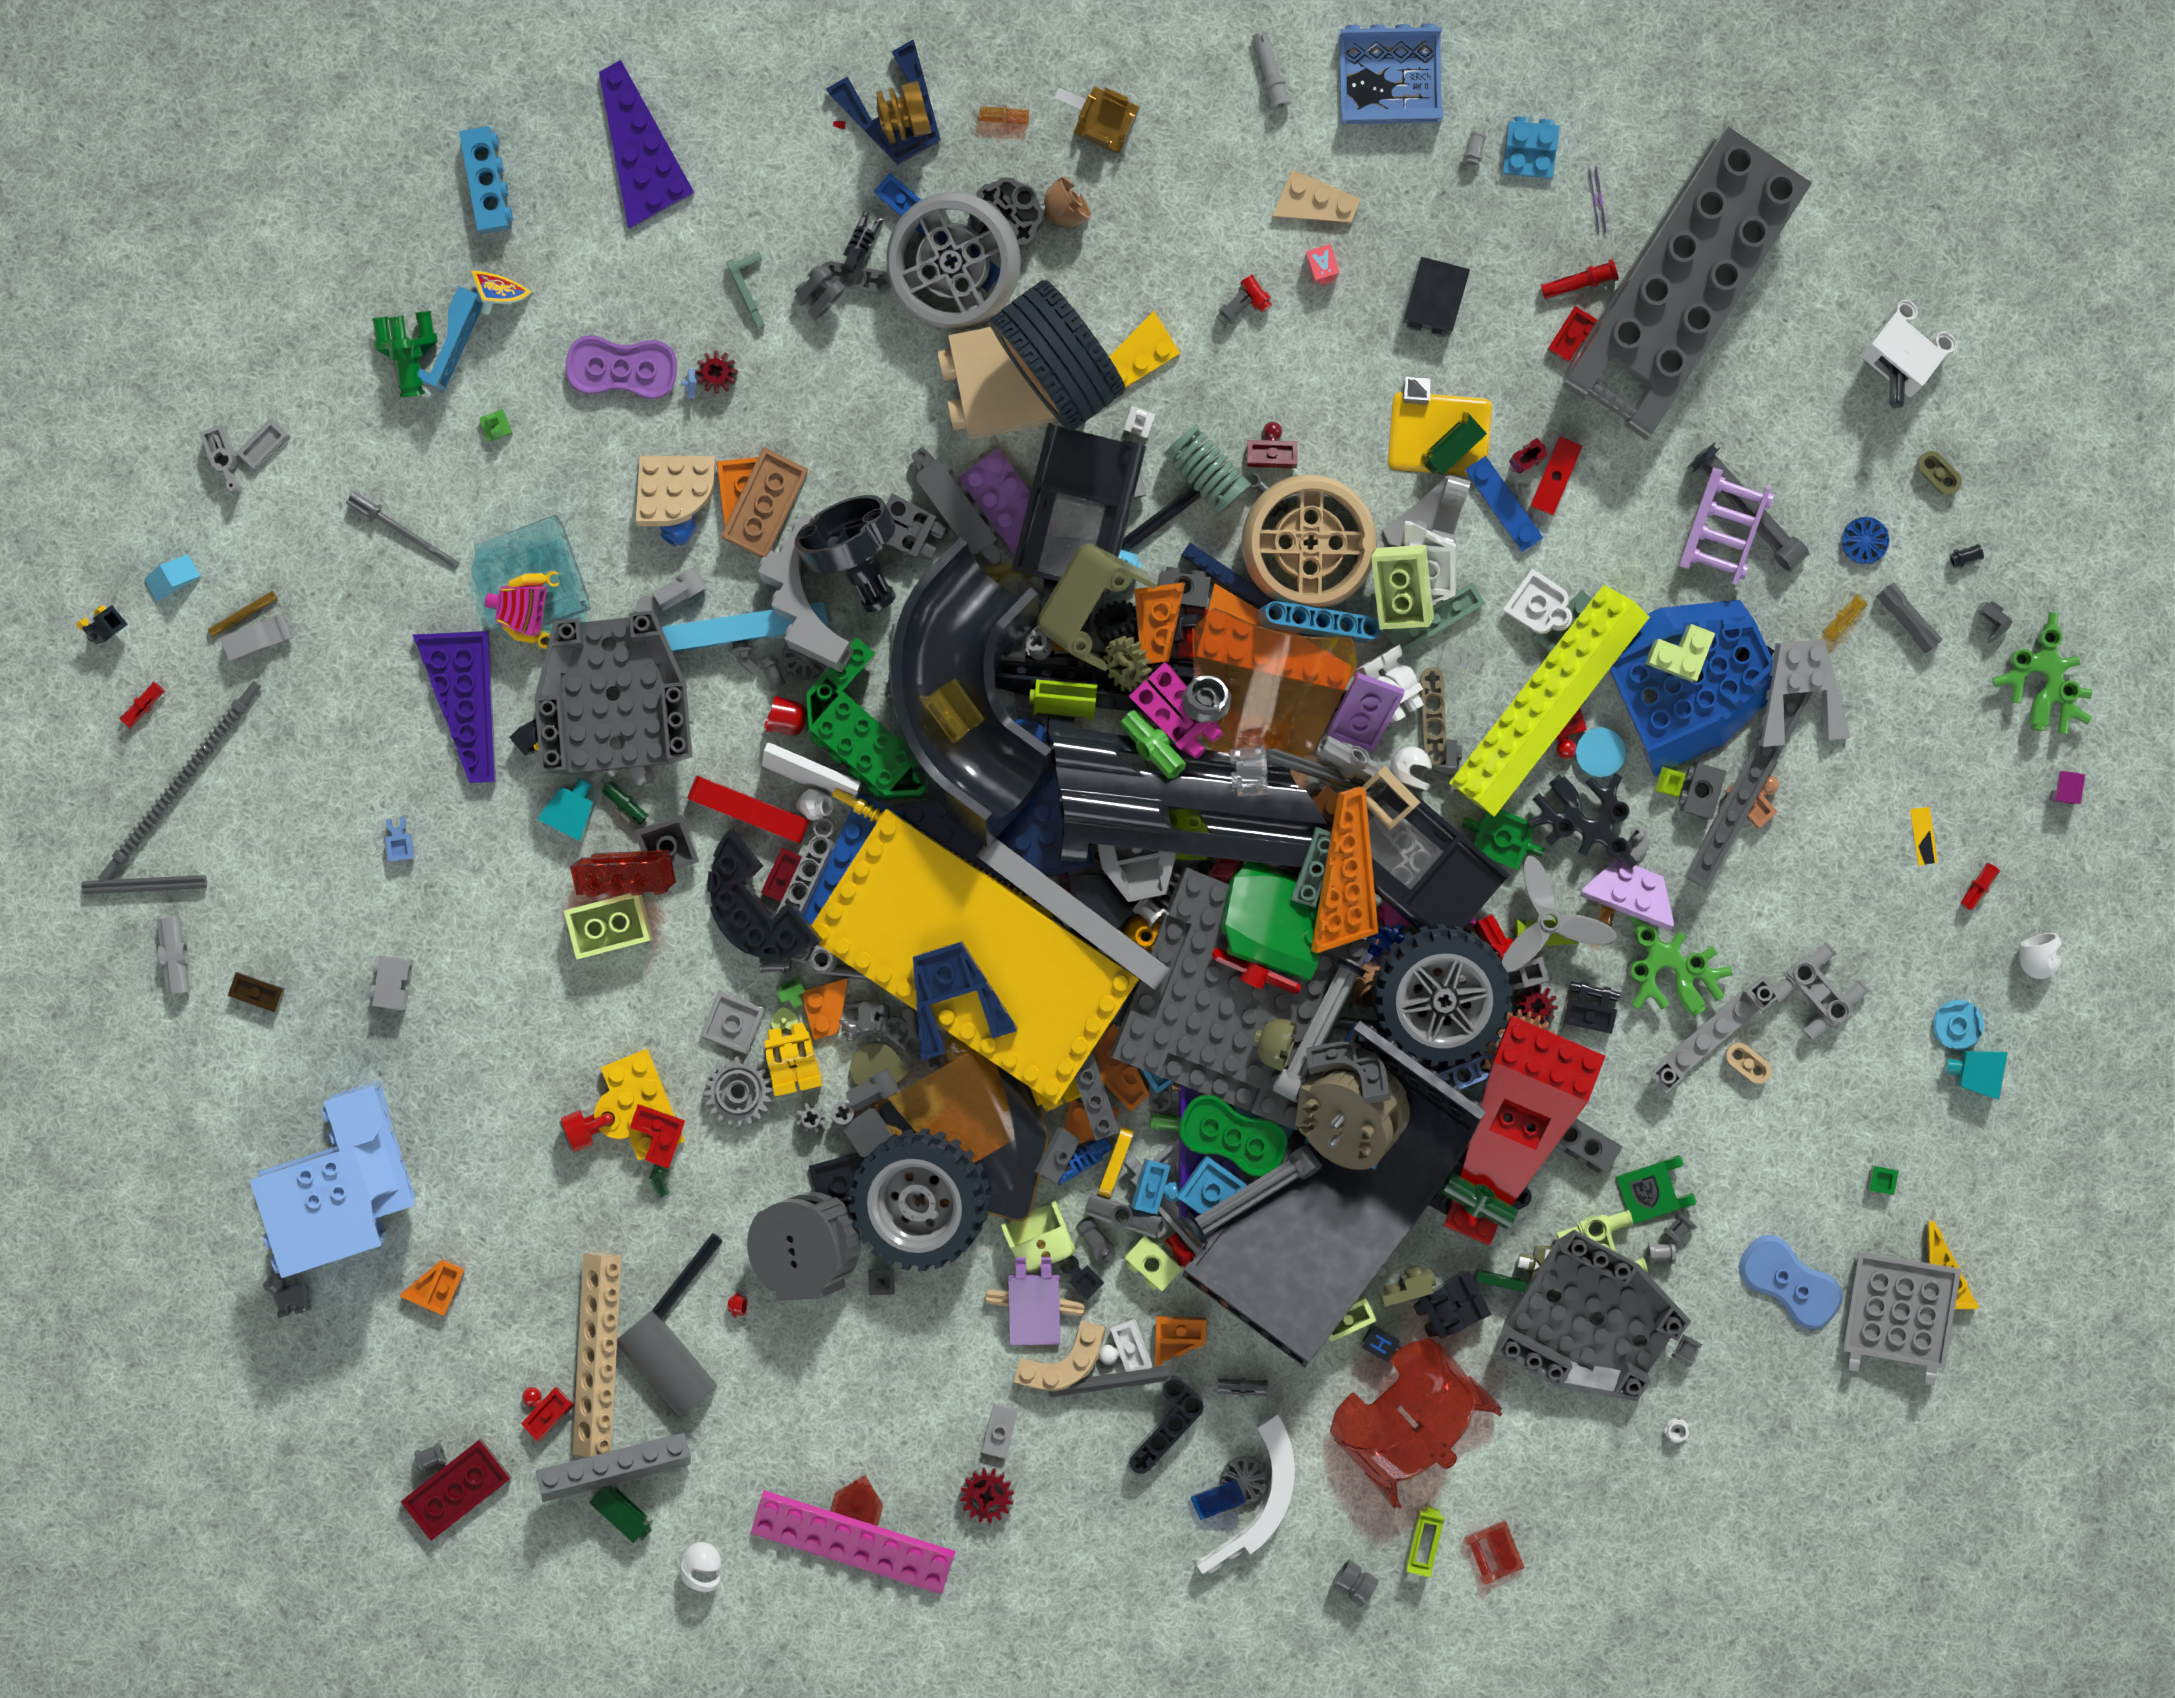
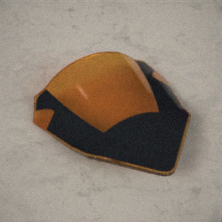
[876,1049,1049,1221]

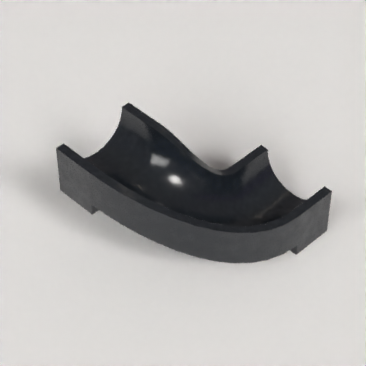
[891,537,1053,848]

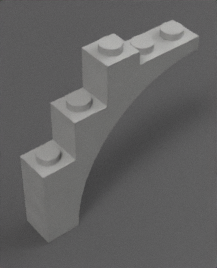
[758,512,854,672]

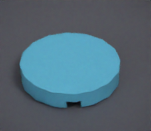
[1575,727,1626,778]
[1933,1000,1984,1050]

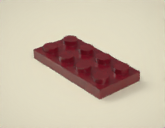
[400,1438,512,1541]

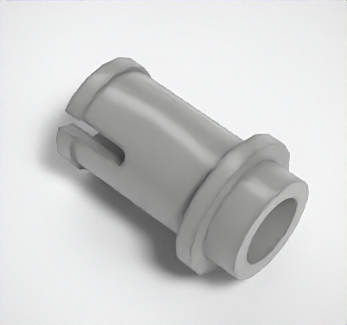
[1463,131,1487,166]

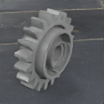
[704,1056,773,1126]

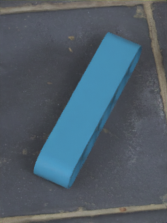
[1257,601,1382,643]

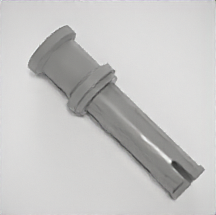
[1252,31,1292,110]

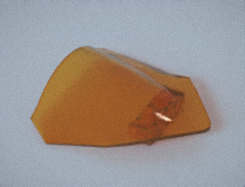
[1192,608,1358,759]

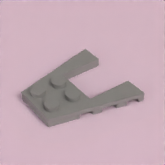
[1758,639,1851,747]

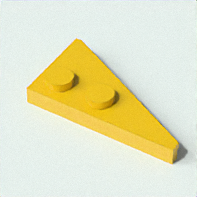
[1927,1220,1979,1309]

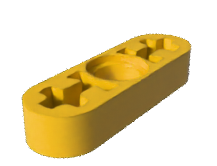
[1097,1126,1134,1198]

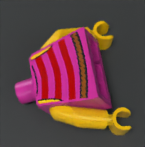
[485,570,559,649]

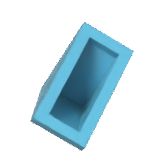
[144,554,201,601]

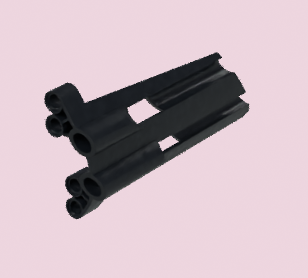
[1046,714,1327,869]

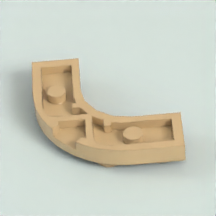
[1014,1321,1107,1391]

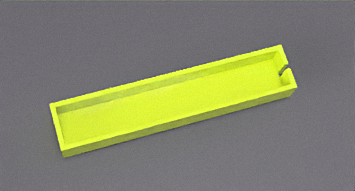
[1449,584,1650,817]

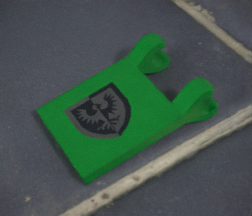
[1616,1155,1697,1224]

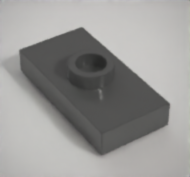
[1035,1127,1080,1184]

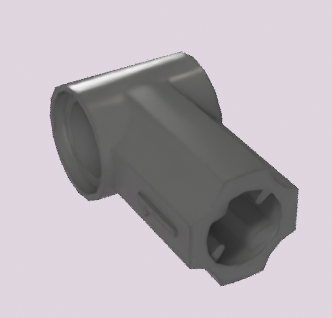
[845,1068,900,1111]

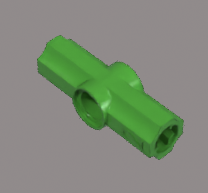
[1120,710,1186,779]

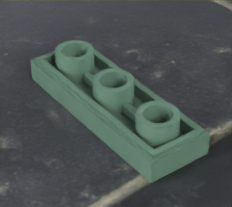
[1291,827,1332,908]

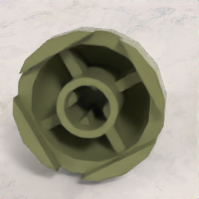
[1254,1018,1298,1071]

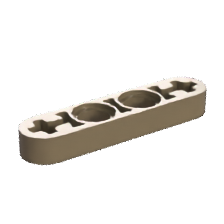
[1420,667,1447,765]

